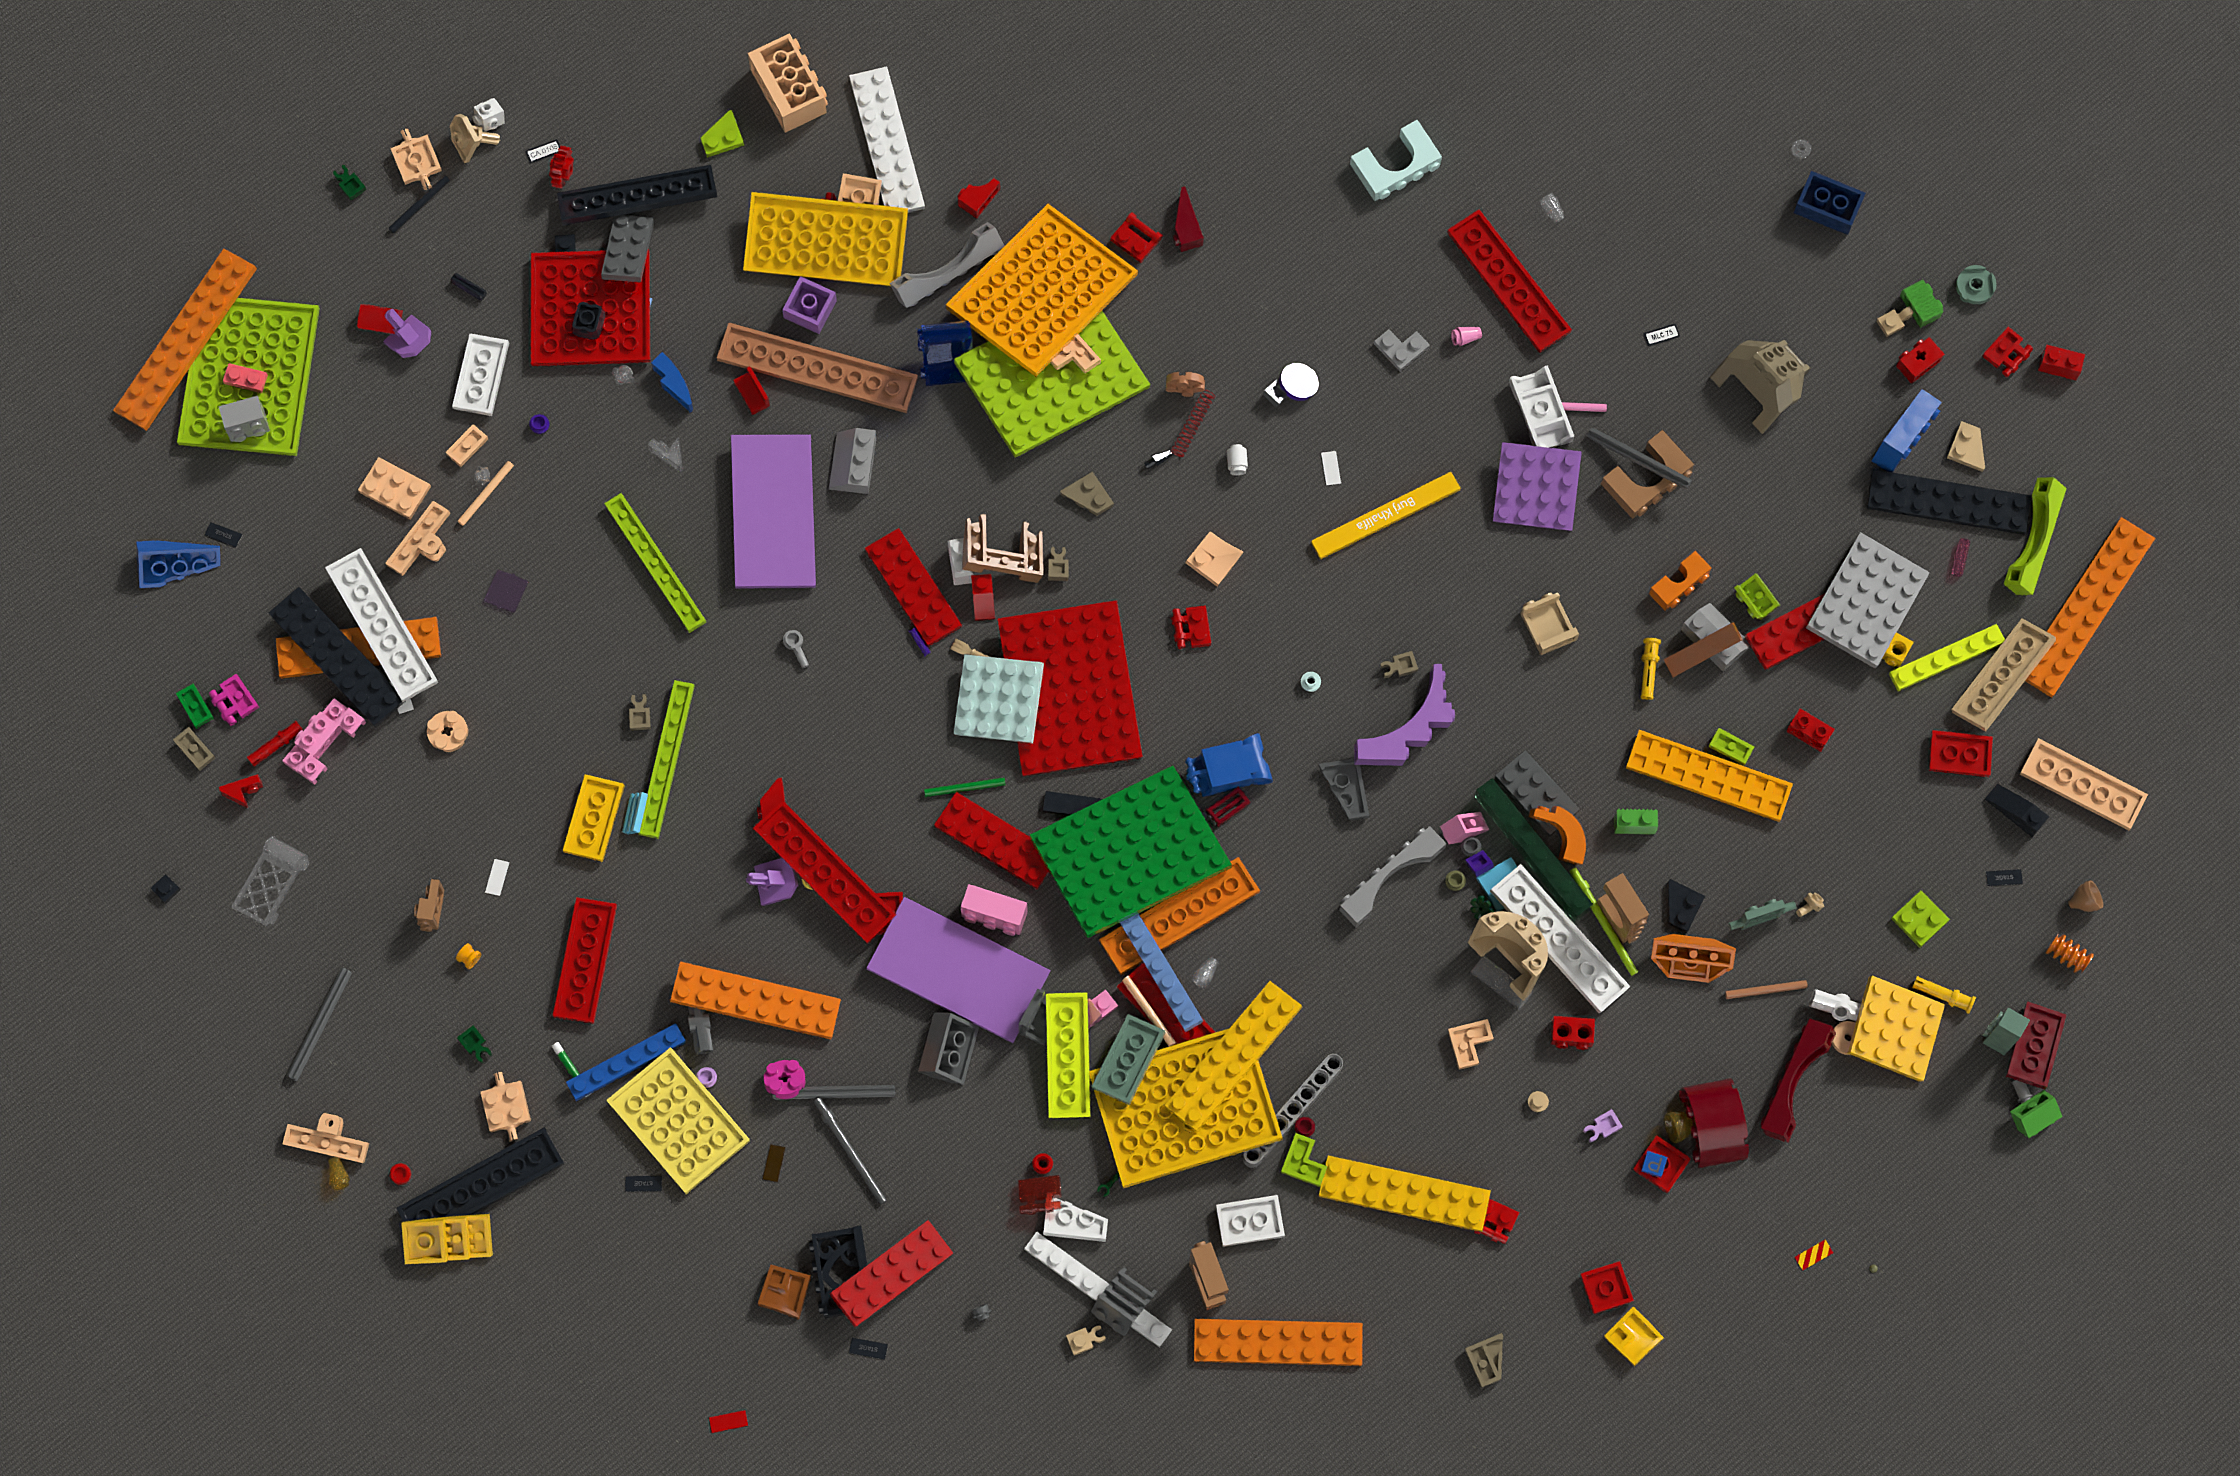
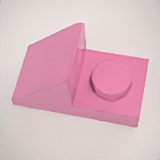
[1088,990,1118,1029]

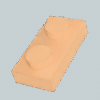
[446,425,488,467]

